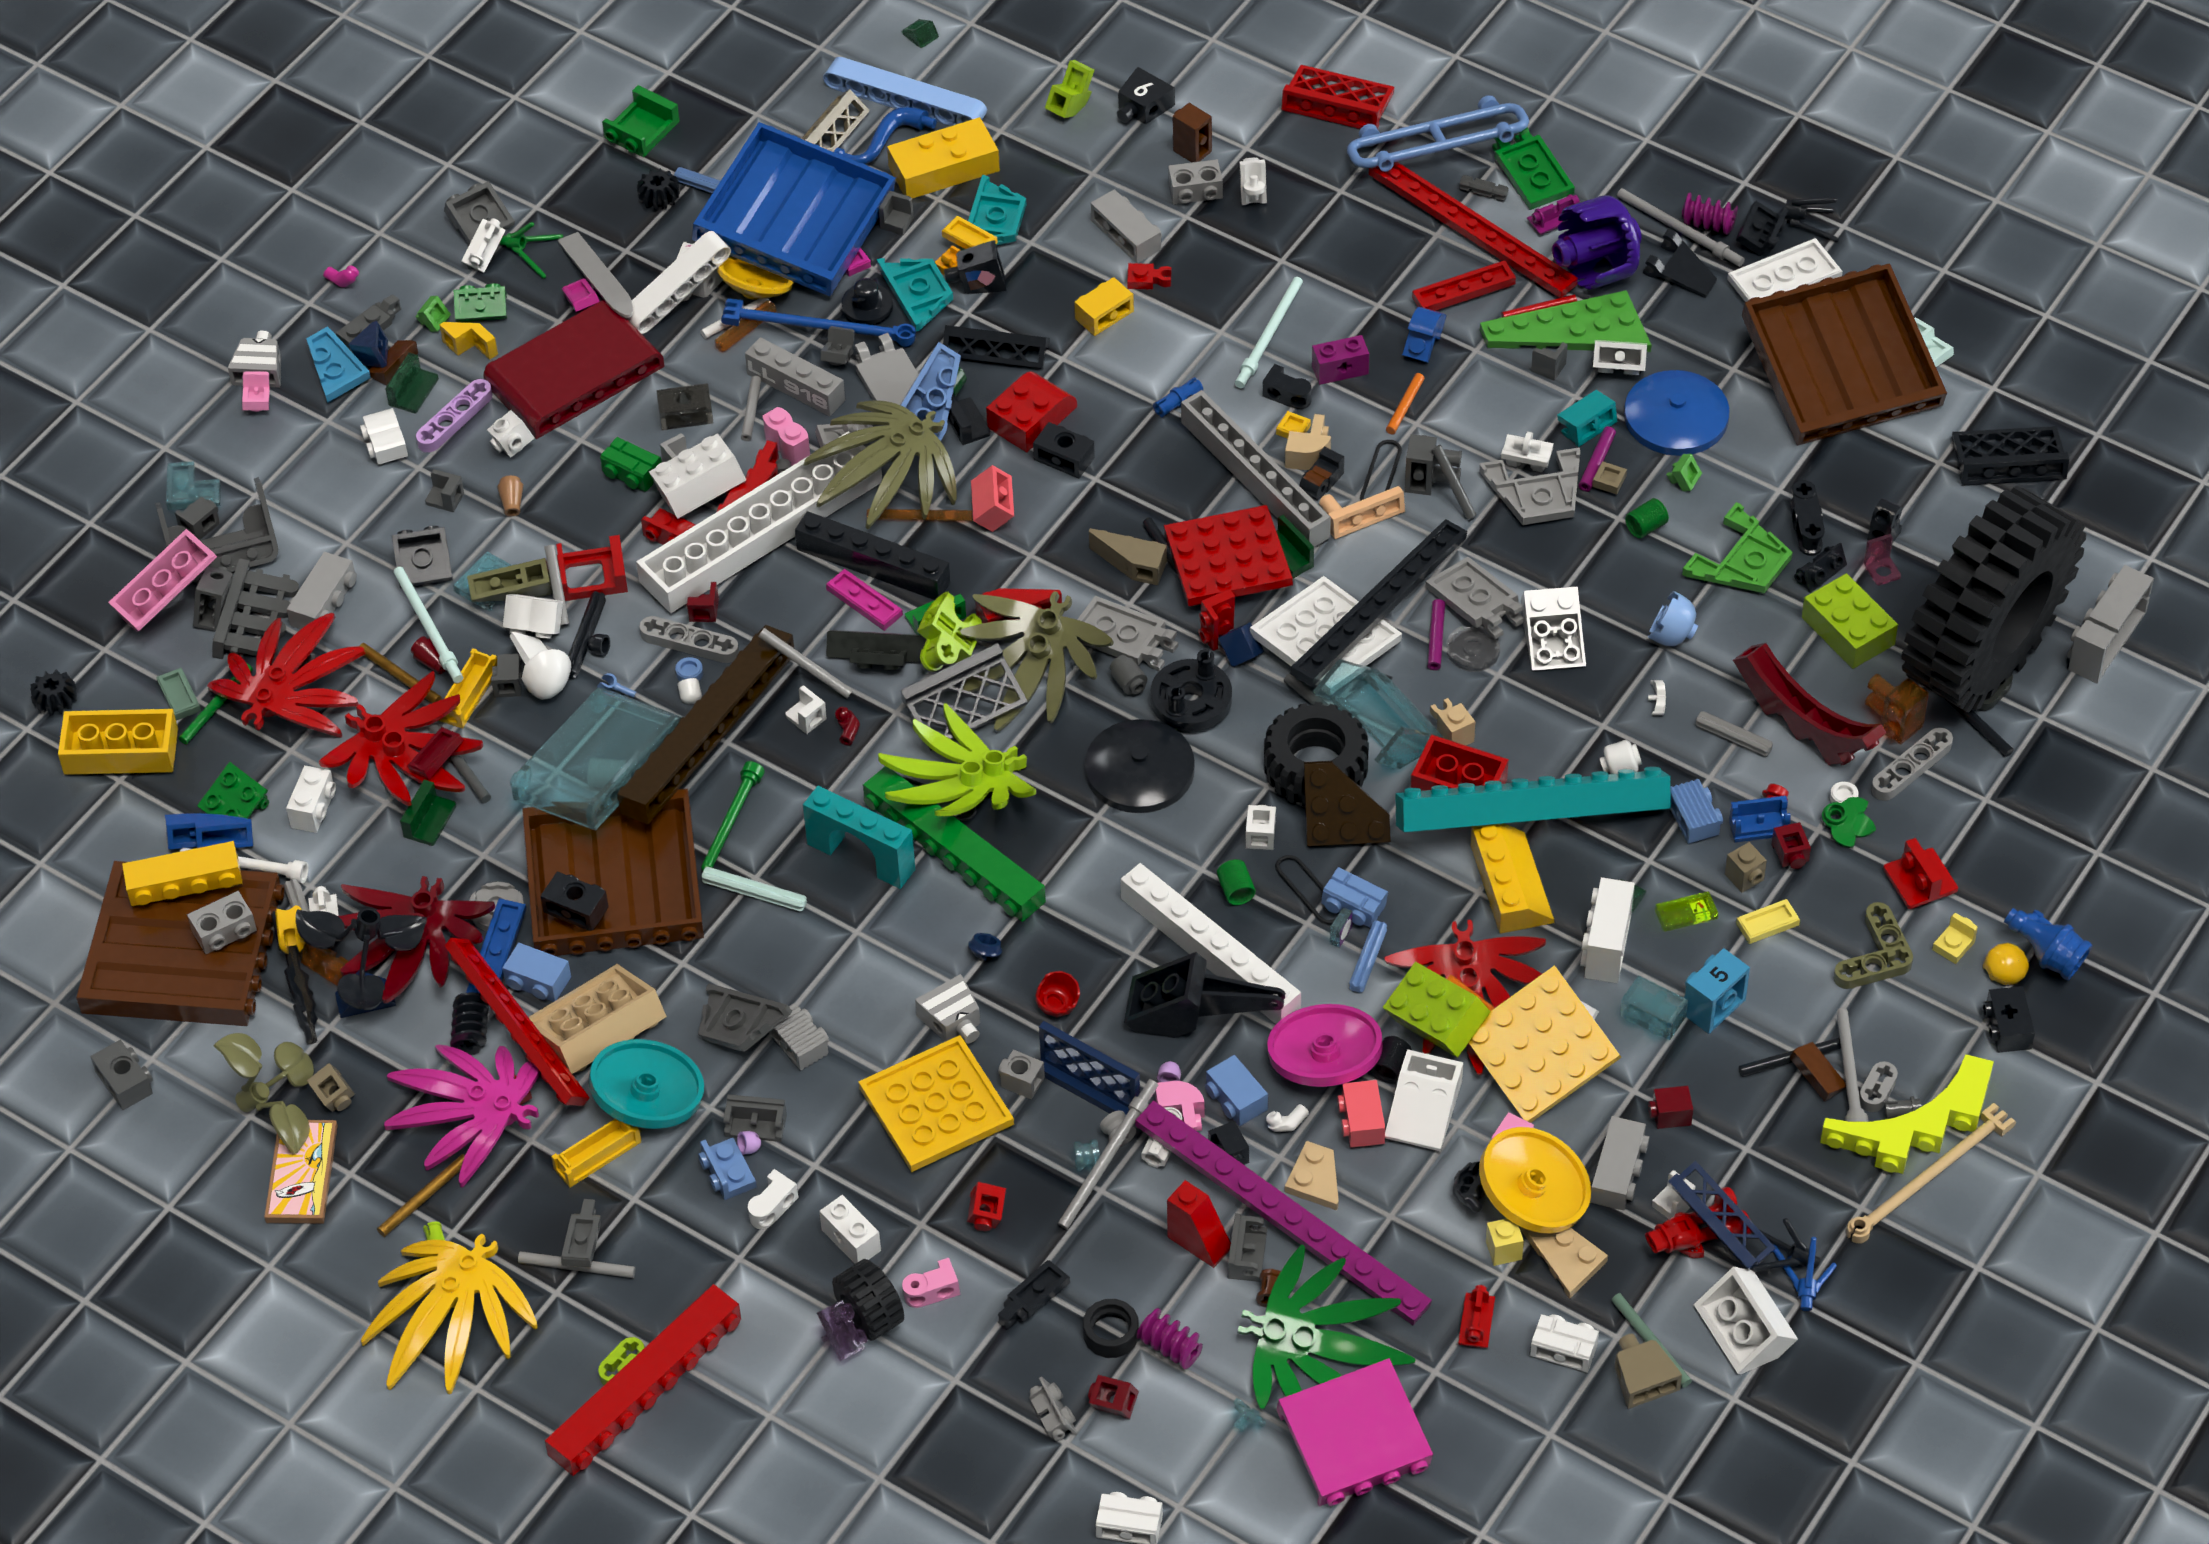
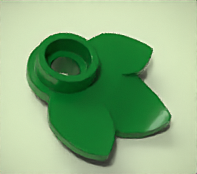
[1822,797,1876,848]

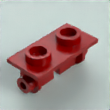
[1458,1285,1495,1348]

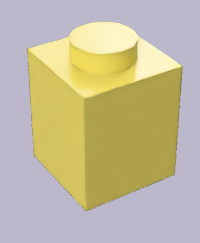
[1486,1218,1524,1266]

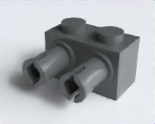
[1405,434,1462,496]

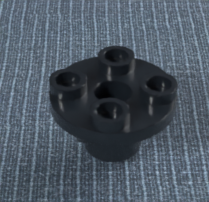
[841,278,893,325]

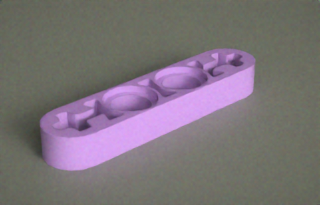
[416,379,492,452]

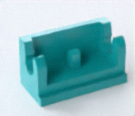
[1557,390,1618,447]

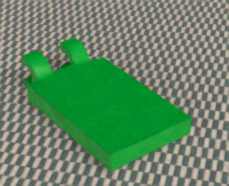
[1492,127,1575,210]

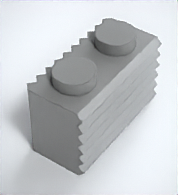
[768,1003,829,1070]

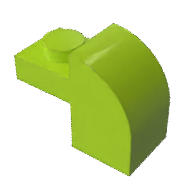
[1045,60,1094,118]

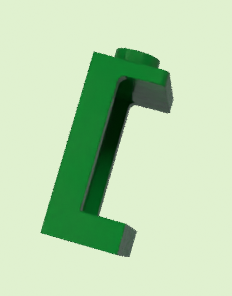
[602,85,680,158]

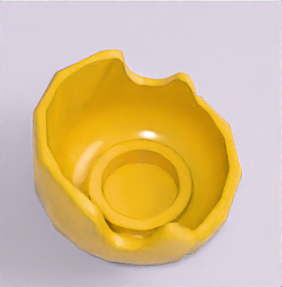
[1983,943,2029,985]

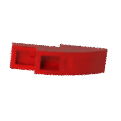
[717,440,779,512]

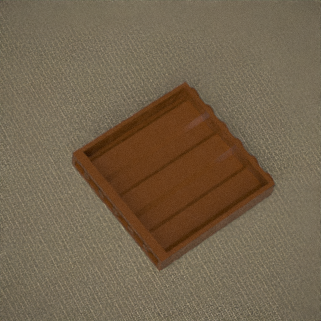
[1741,263,1947,446]
[522,789,704,956]
[76,861,285,1026]

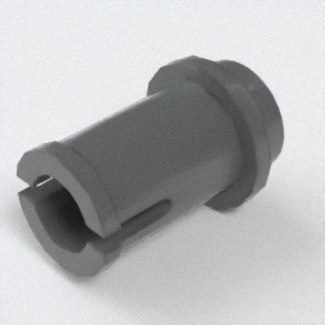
[1884,1096,1921,1119]

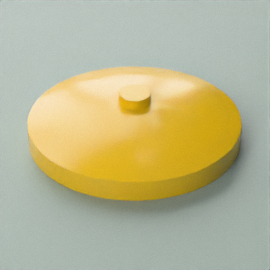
[1479,1127,1591,1233]

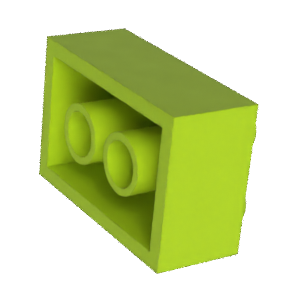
[1802,573,1898,669]
[1382,961,1491,1058]

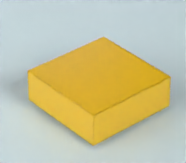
[1276,411,1311,439]

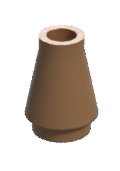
[497,475,523,517]

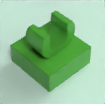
[415,295,451,332]
[1666,454,1702,491]

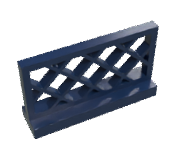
[1039,1021,1140,1115]

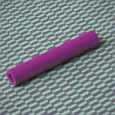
[1578,426,1616,492]
[1427,599,1445,670]

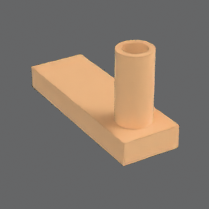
[1319,486,1405,539]

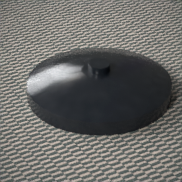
[1085,719,1195,813]

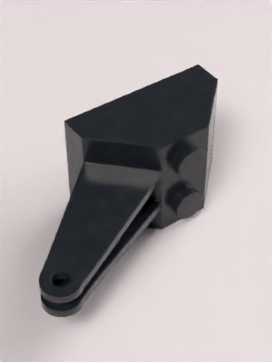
[1124,952,1286,1038]

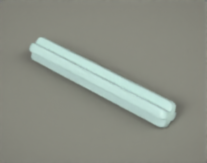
[702,867,807,911]

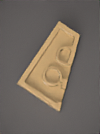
[1521,1227,1608,1299]

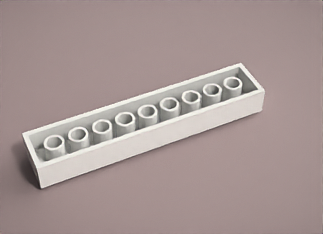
[636,431,882,614]

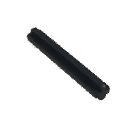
[568,591,606,679]

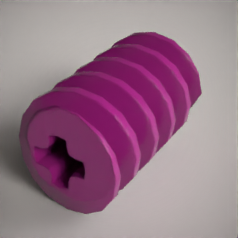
[1682,193,1738,235]
[1136,1308,1203,1369]

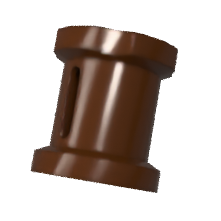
[1256,1269,1281,1307]

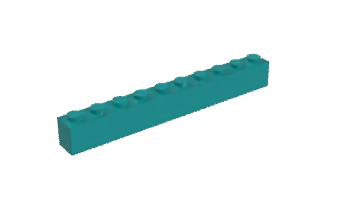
[1395,767,1671,832]

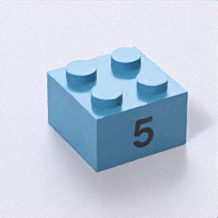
[1683,948,1750,1034]

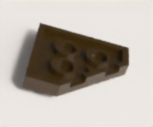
[1304,761,1391,846]

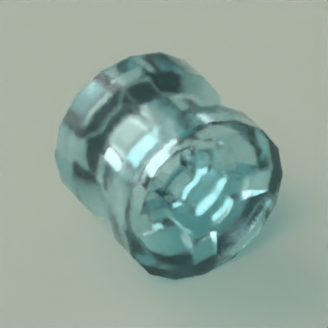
[1073,1139,1100,1171]

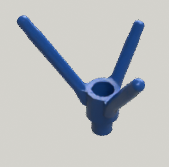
[1773,1237,1837,1311]

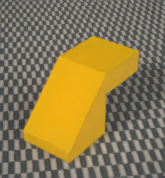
[440,322,498,359]

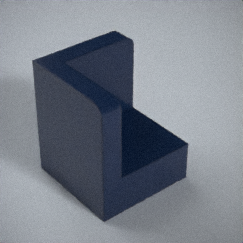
[1218,622,1264,666]

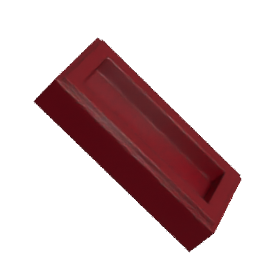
[407,727,464,779]

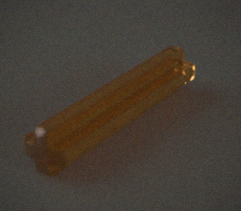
[715,300,776,352]

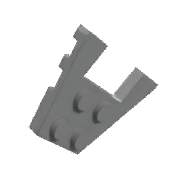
[1479,448,1580,525]

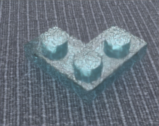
[166,461,221,510]

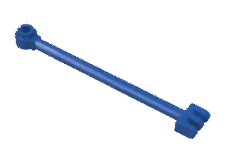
[721,299,916,347]

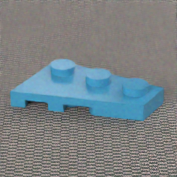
[306,326,371,403]

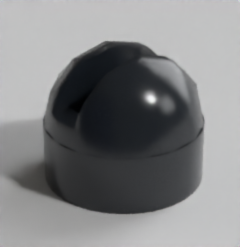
[588,634,610,656]

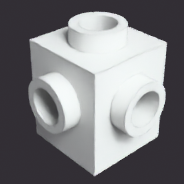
[487,410,534,458]

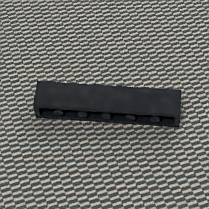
[795,511,951,600]

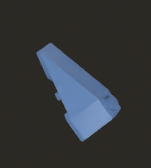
[900,342,961,441]

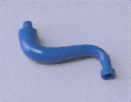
[834,107,937,165]

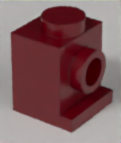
[1771,822,1811,869]
[1088,1375,1139,1419]

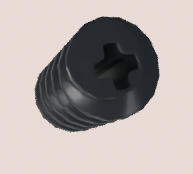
[450,992,489,1055]

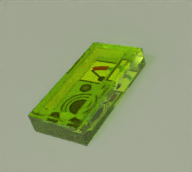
[1655,891,1718,932]

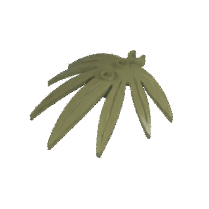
[803,400,957,529]
[960,591,1114,731]

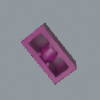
[1312,335,1369,385]

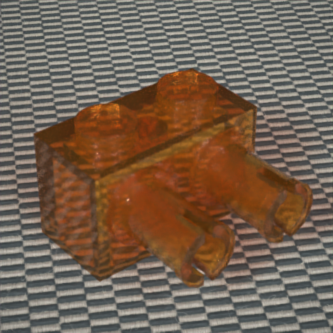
[1865,674,1929,745]

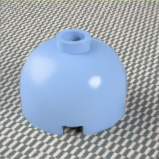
[1648,591,1698,646]

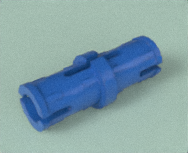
[1153,377,1203,417]

